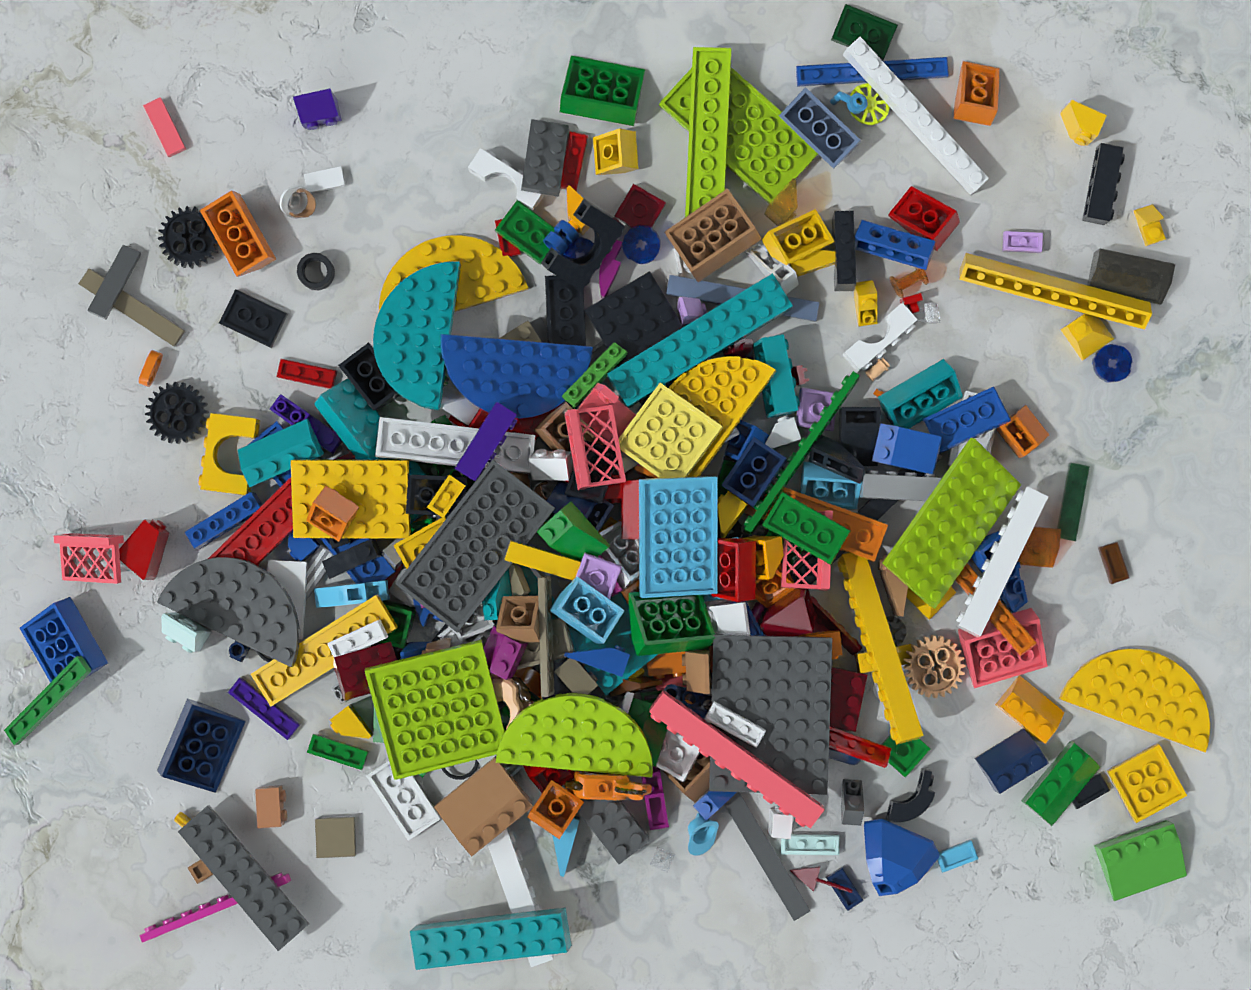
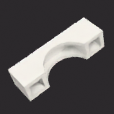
[468,148,545,212]
[842,302,917,372]

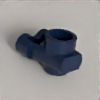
[229,641,250,662]

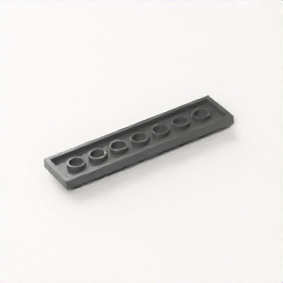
[178,805,309,951]

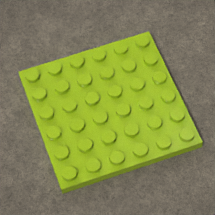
[365,640,505,780]

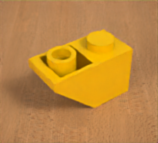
[854,280,877,327]

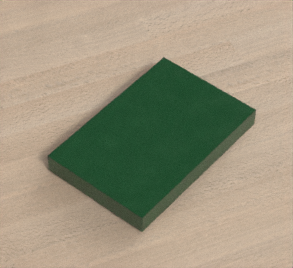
[831,4,898,61]

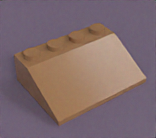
[664,189,762,282]
[434,757,533,857]

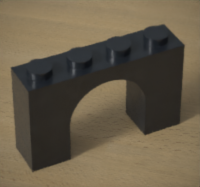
[541,199,625,291]

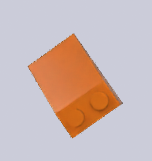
[953,61,999,126]

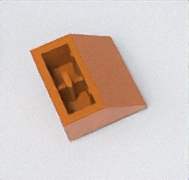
[996,405,1049,458]

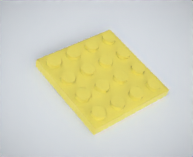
[619,383,723,478]

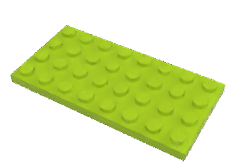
[659,67,818,206]
[882,438,1022,609]

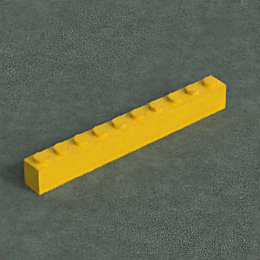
[959,253,1152,330]
[838,553,924,745]

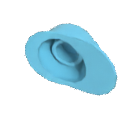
[688,813,719,856]

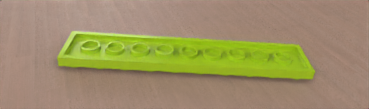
[685,47,732,217]

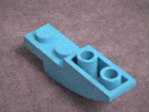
[314,580,390,608]

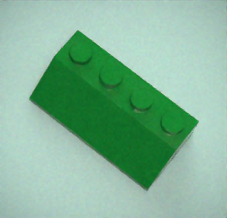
[1021,742,1100,826]

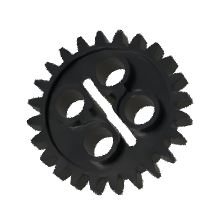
[158,206,219,269]
[145,382,209,444]

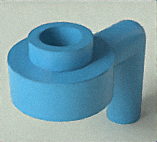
[830,91,868,114]

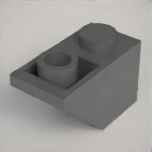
[841,779,864,826]

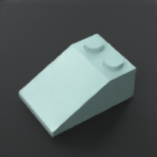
[161,612,211,653]

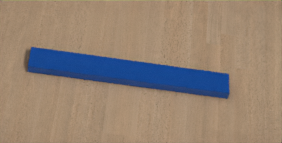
[796,57,949,87]

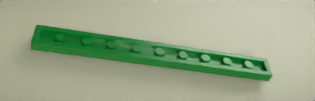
[744,371,860,536]

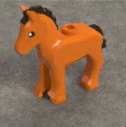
[565,771,652,800]

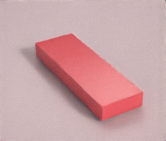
[143,97,186,157]

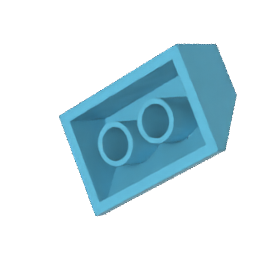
[800,462,862,509]
[549,577,625,644]

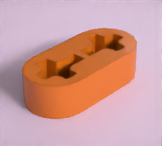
[139,350,163,387]

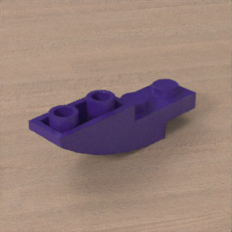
[269,394,342,454]

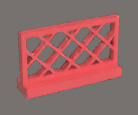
[565,405,626,490]
[781,511,833,591]
[54,533,124,584]

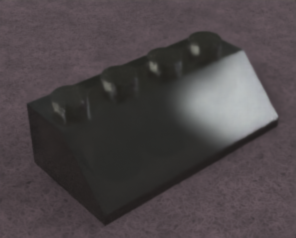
[1087,248,1175,305]

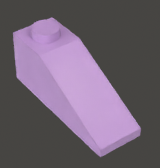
[677,297,707,326]

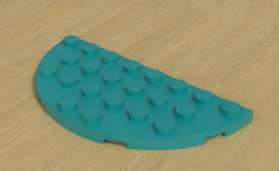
[373,262,461,410]

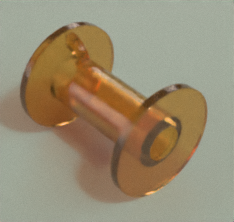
[889,267,929,298]

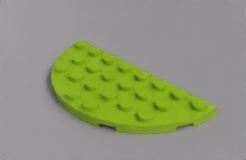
[495,693,653,777]

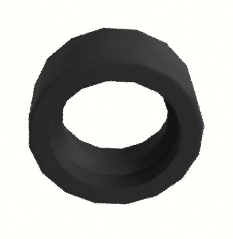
[297,253,335,291]

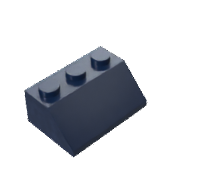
[721,437,787,509]
[974,728,1049,794]

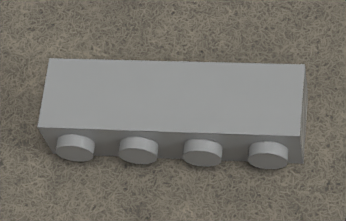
[860,471,942,501]

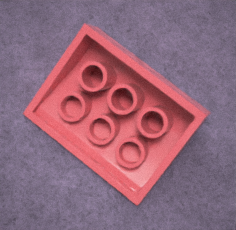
[958,608,1048,689]

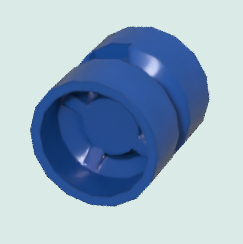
[543,220,579,254]

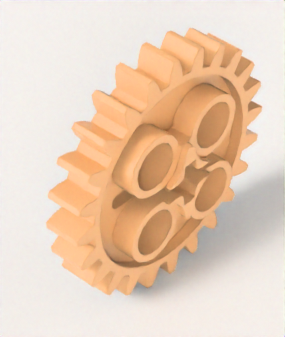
[903,635,966,698]

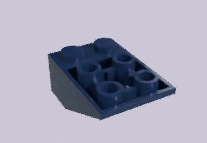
[546,481,614,531]

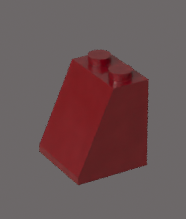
[761,583,816,636]

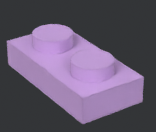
[1002,231,1043,253]

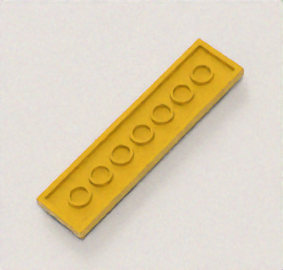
[251,594,398,707]

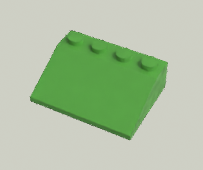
[1094,820,1187,901]

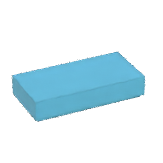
[937,840,978,873]

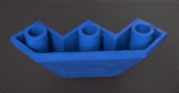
[864,819,940,896]

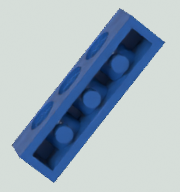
[855,220,936,270]
[185,492,263,549]

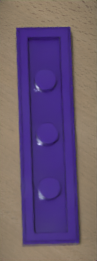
[227,677,301,740]

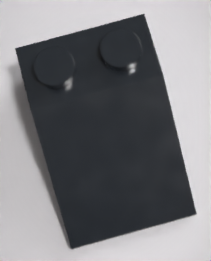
[406,474,467,516]

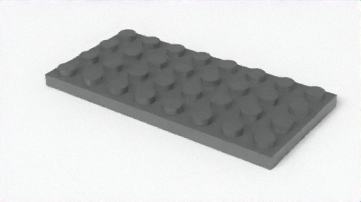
[396,460,555,633]

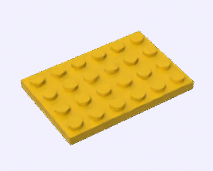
[291,460,411,538]

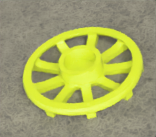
[850,83,890,125]

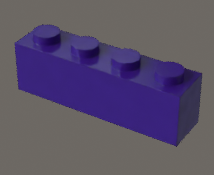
[454,402,517,481]

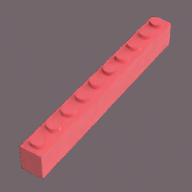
[649,690,825,829]

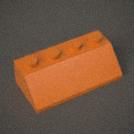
[200,190,276,277]

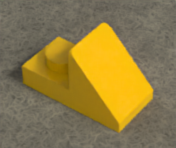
[1134,204,1166,246]

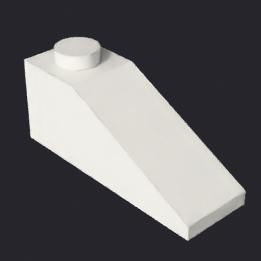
[745,240,799,294]

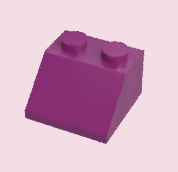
[484,625,529,680]

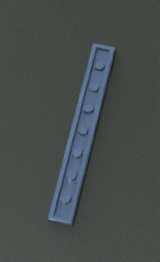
[666,275,819,322]

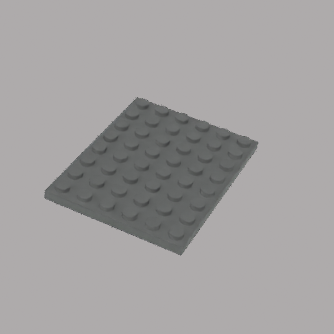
[709,634,832,795]

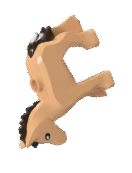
[490,673,534,730]

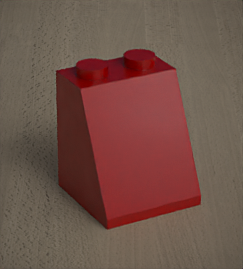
[119,519,169,580]

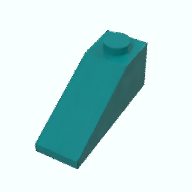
[482,568,512,621]

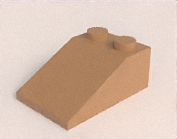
[878,555,908,617]

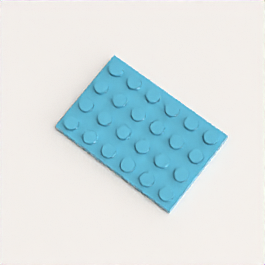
[639,476,717,598]

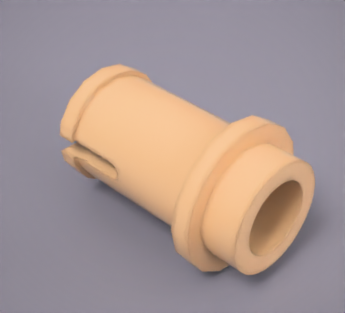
[865,358,890,381]

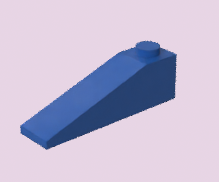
[971,531,1028,613]

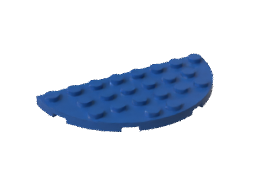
[441,334,593,418]

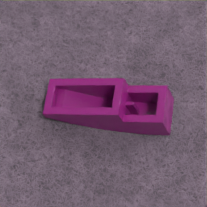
[599,240,623,299]
[641,766,669,830]

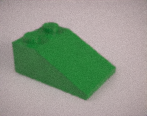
[537,501,610,561]

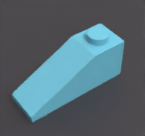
[552,816,580,877]

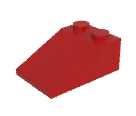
[888,186,960,251]

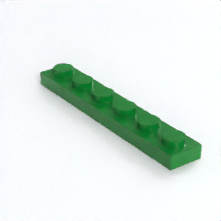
[4,656,92,745]

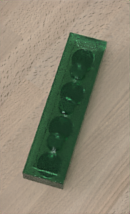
[1055,463,1090,541]

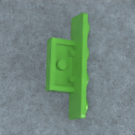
[562,343,627,407]

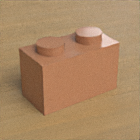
[255,785,287,828]

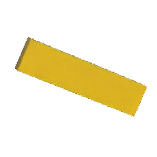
[505,540,581,580]

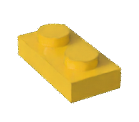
[427,475,466,518]

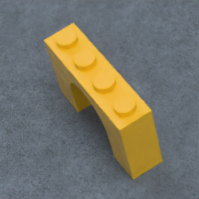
[198,413,260,495]

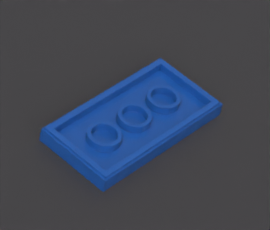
[923,386,1011,454]

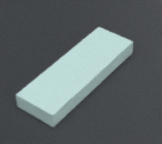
[781,834,839,855]

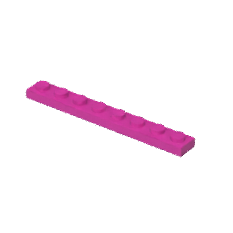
[139,872,291,943]

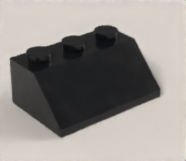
[338,342,400,411]

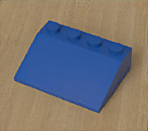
[19,597,108,683]

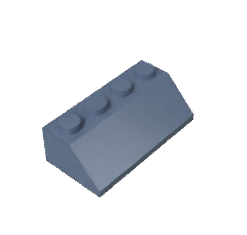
[779,87,861,169]

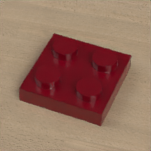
[614,184,666,236]

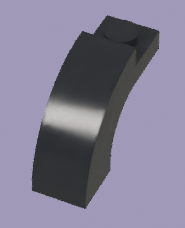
[886,768,935,822]

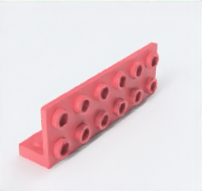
[577,383,641,466]

